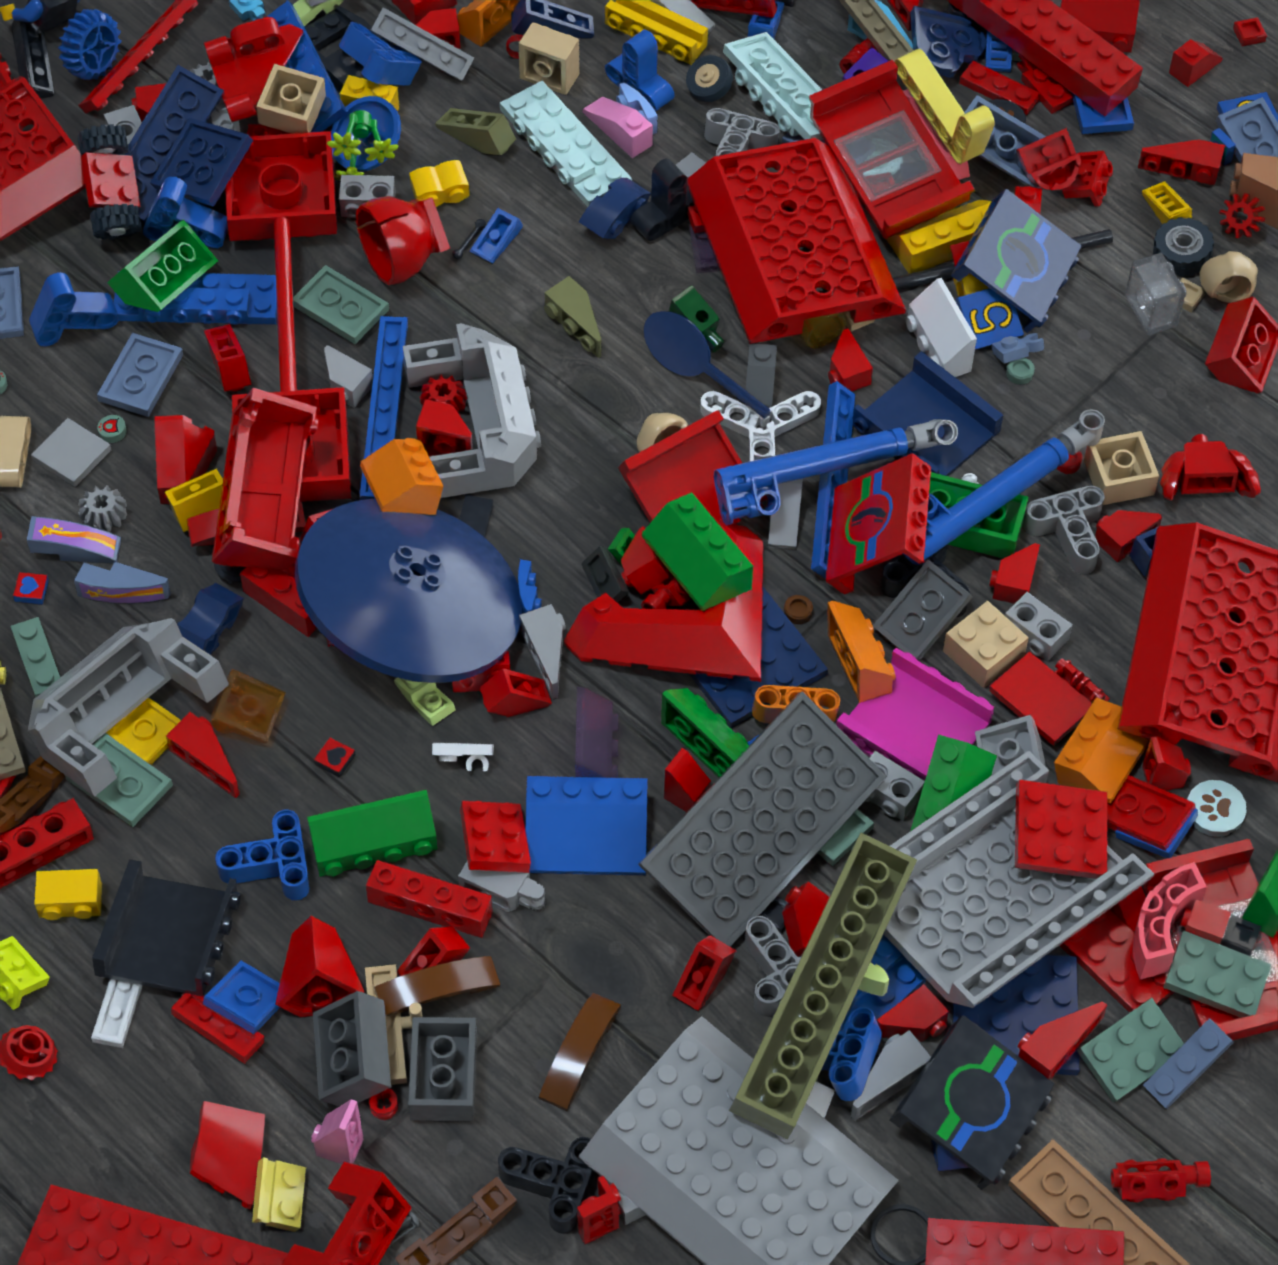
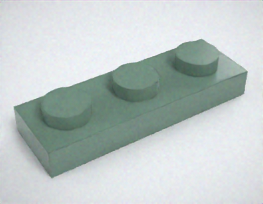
[11,617,60,698]

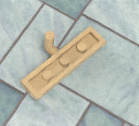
[365,964,423,1085]

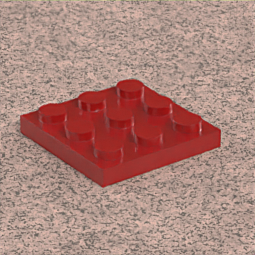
[1015,779,1107,879]

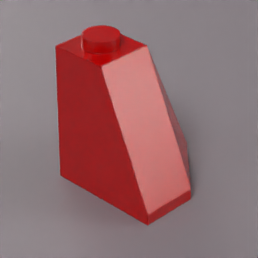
[155,415,217,505]
[276,915,364,1017]

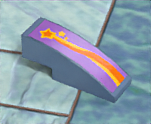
[27,516,121,564]
[74,562,171,603]

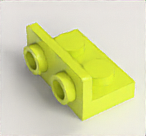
[0,936,50,1010]

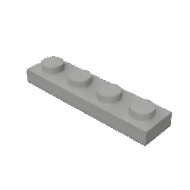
[371,7,474,82]

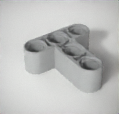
[704,108,780,156]
[1023,486,1105,575]
[745,916,801,1016]

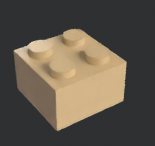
[519,22,580,95]
[256,64,326,134]
[1084,431,1159,505]
[943,601,1029,688]

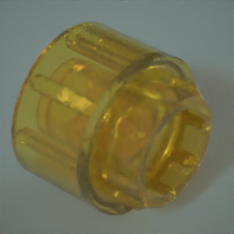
[799,312,847,349]

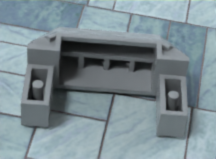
[402,323,541,498]
[28,618,229,797]

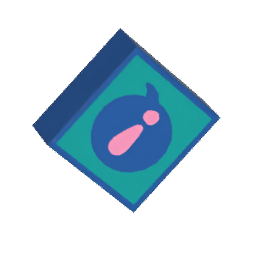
[1210,128,1236,166]

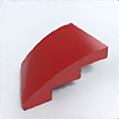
[189,1101,265,1209]

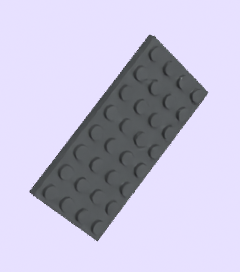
[638,691,887,946]

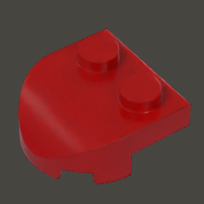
[1016,128,1081,190]

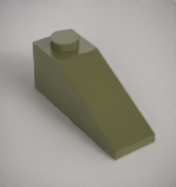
[435,108,516,155]

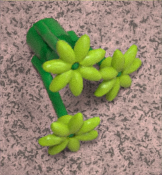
[327,110,399,181]

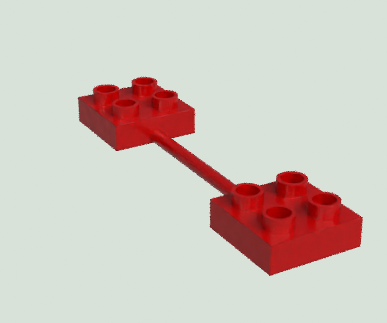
[226,131,351,502]

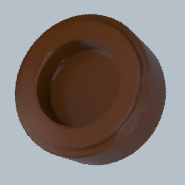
[784,595,813,624]

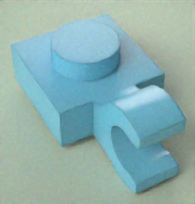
[229,0,266,21]

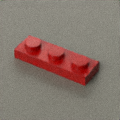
[959,61,1040,116]
[171,993,264,1064]

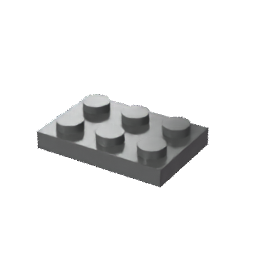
[873,560,973,661]

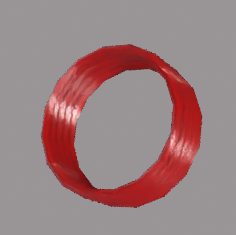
[506,35,524,59]

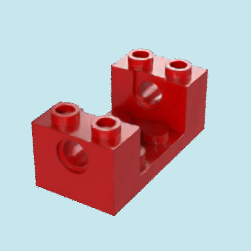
[282,1161,412,1265]

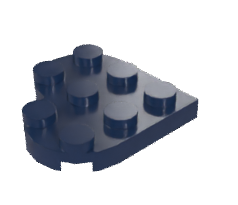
[910,6,986,78]

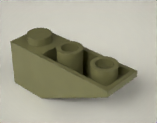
[544,276,601,358]

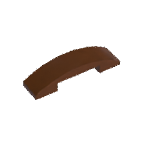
[0,756,65,833]
[374,956,500,1017]
[539,993,621,1111]
[395,1177,517,1265]

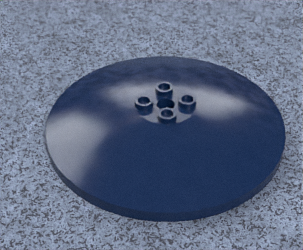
[295,498,522,683]

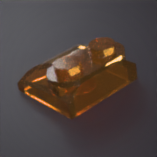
[210,668,286,744]

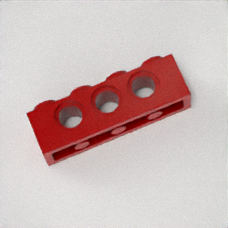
[0,798,94,889]
[366,860,493,938]

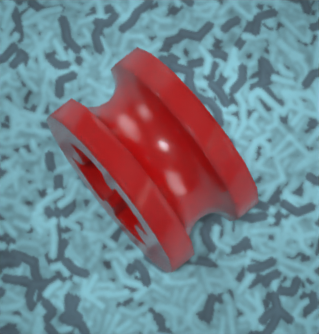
[369,1089,398,1120]

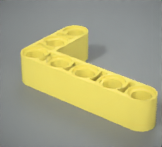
[895,49,995,164]

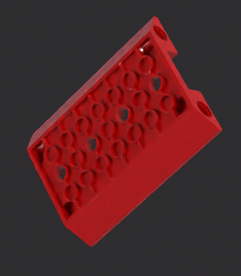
[0,76,86,241]
[687,138,906,344]
[1117,522,1278,782]

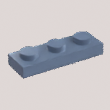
[1143,1018,1234,1109]

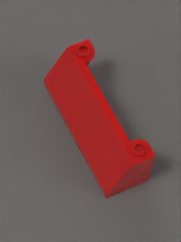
[212,388,318,569]

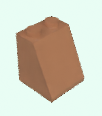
[1229,153,1278,229]

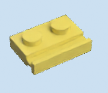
[252,1157,306,1232]

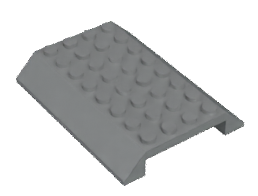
[884,750,1154,1008]
[579,1016,899,1265]

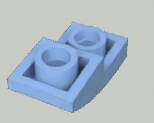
[616,83,657,134]

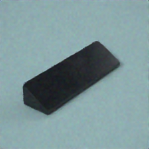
[12,20,54,98]

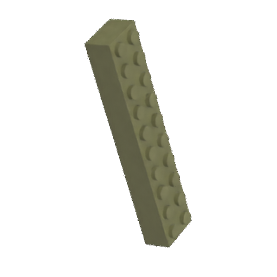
[729,833,917,1140]

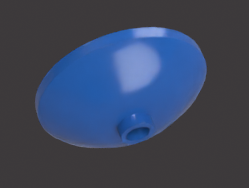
[331,96,401,172]

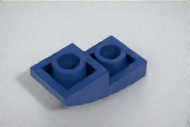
[518,559,542,614]

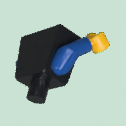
[0,0,81,35]

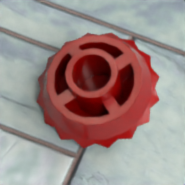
[0,1025,58,1081]

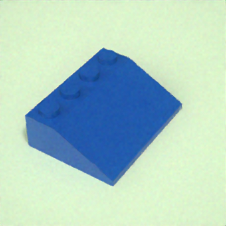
[525,776,647,875]

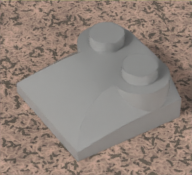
[975,715,1046,776]

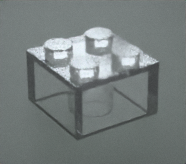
[1125,252,1187,335]

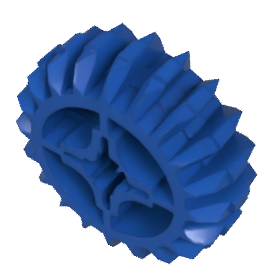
[58,9,122,80]

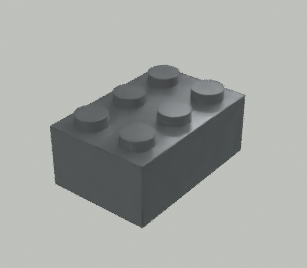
[313,991,391,1107]
[408,1017,477,1121]

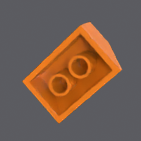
[457,0,520,47]
[360,438,444,515]
[828,601,896,703]
[1054,698,1150,804]

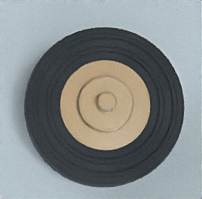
[686,55,733,102]

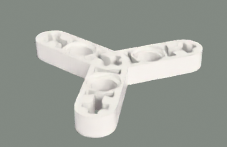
[700,391,821,462]

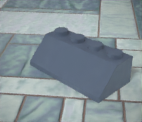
[964,95,1046,188]

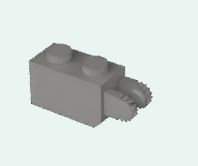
[458,861,545,912]

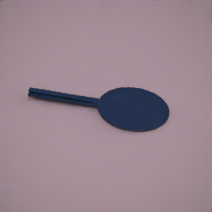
[644,311,771,419]

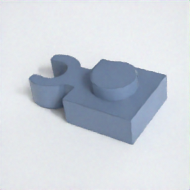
[992,333,1044,363]

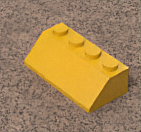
[886,200,992,274]

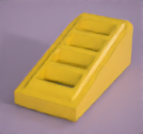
[1142,181,1192,224]

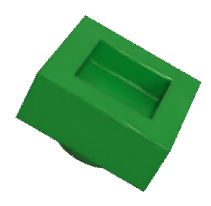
[608,528,635,567]

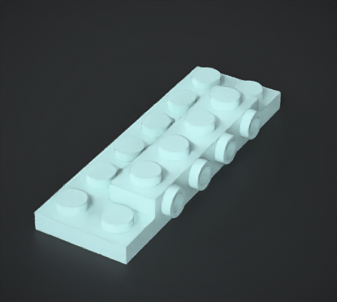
[723,32,823,140]
[500,80,632,207]

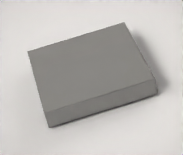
[31,418,112,487]

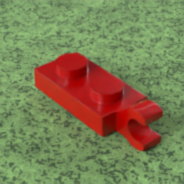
[1017,54,1073,114]

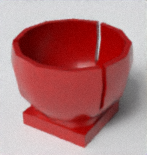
[356,196,450,285]

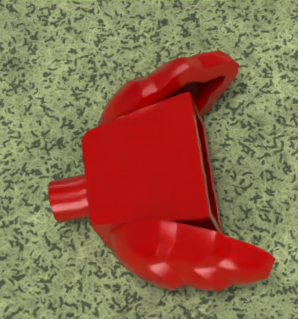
[1160,434,1261,501]

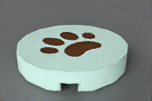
[1187,780,1246,837]

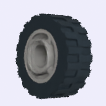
[1153,217,1214,277]

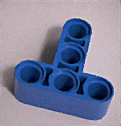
[339,22,422,86]
[605,29,675,112]
[143,177,228,248]
[29,272,119,347]
[215,810,310,900]
[821,1007,882,1101]

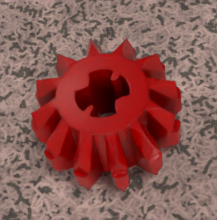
[1219,193,1266,238]
[420,374,467,414]

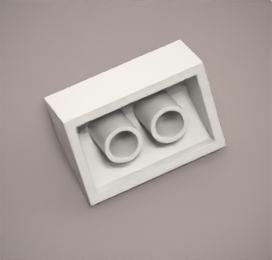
[905,278,977,377]

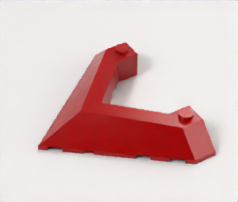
[563,521,764,682]

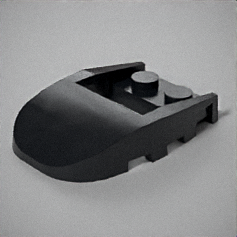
[305,4,382,93]

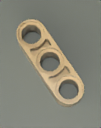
[0,416,31,487]

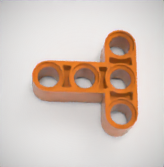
[752,685,840,723]

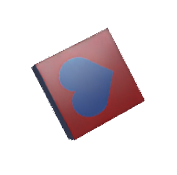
[13,572,49,604]

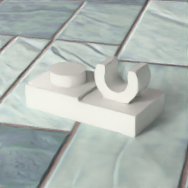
[432,743,494,771]

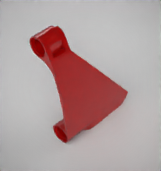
[204,17,304,122]

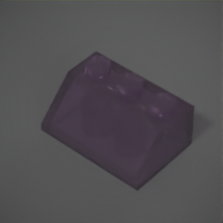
[575,687,618,778]

